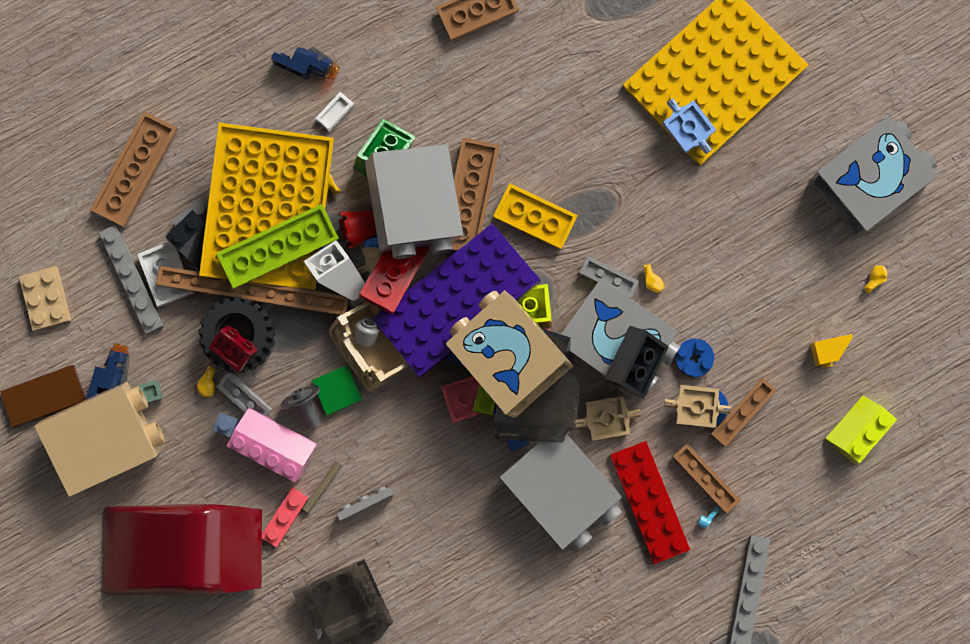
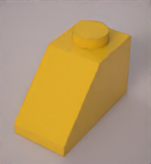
[810,334,853,369]

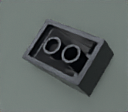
[165,210,206,271]

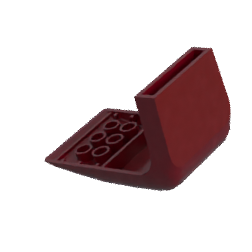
[102,504,262,595]

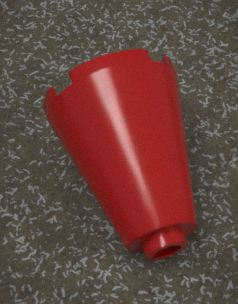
[338,211,377,249]

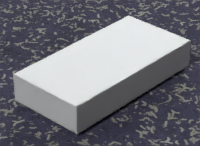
[315,92,354,133]

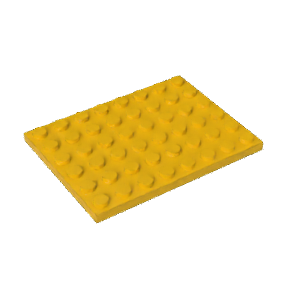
[622,0,808,166]
[199,122,334,290]

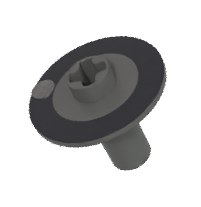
[281,385,320,428]

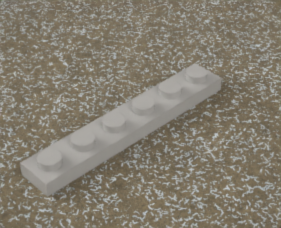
[99,225,164,335]
[729,535,771,644]

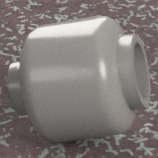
[352,318,380,348]

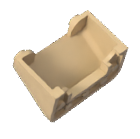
[329,301,410,392]

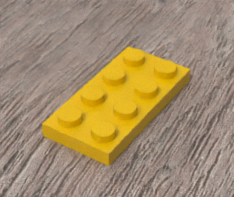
[493,183,578,250]

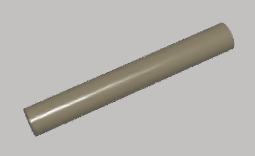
[302,461,342,513]

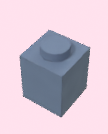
[212,413,240,438]

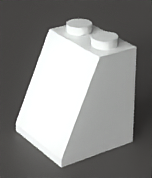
[304,241,365,301]

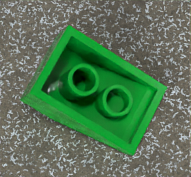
[353,119,415,177]

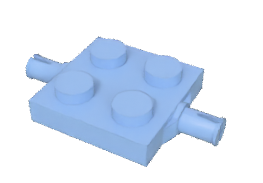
[662,99,716,155]

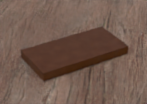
[0,365,86,428]

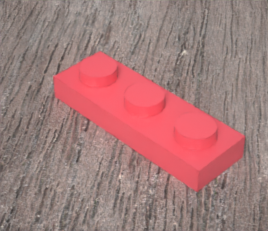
[262,487,309,548]

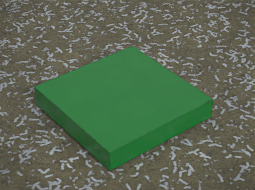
[312,365,363,416]

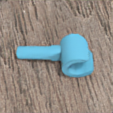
[697,506,721,528]

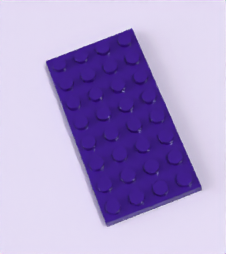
[372,223,541,378]

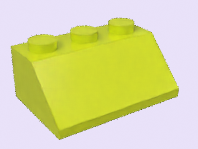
[517,284,553,328]
[825,396,897,465]

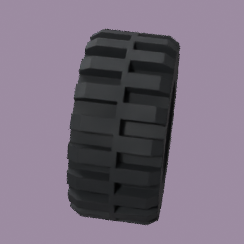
[198,297,275,373]

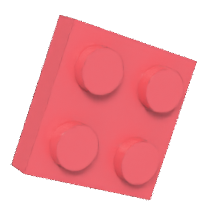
[441,376,482,424]

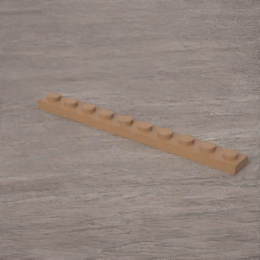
[156,266,349,316]

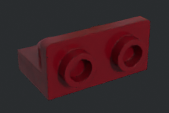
[208,326,258,372]

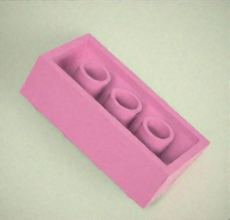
[227,408,317,483]

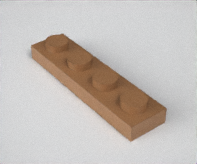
[710,377,777,447]
[672,443,741,514]

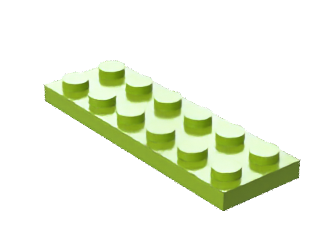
[216,204,339,289]

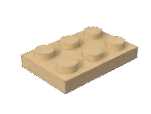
[19,266,72,331]

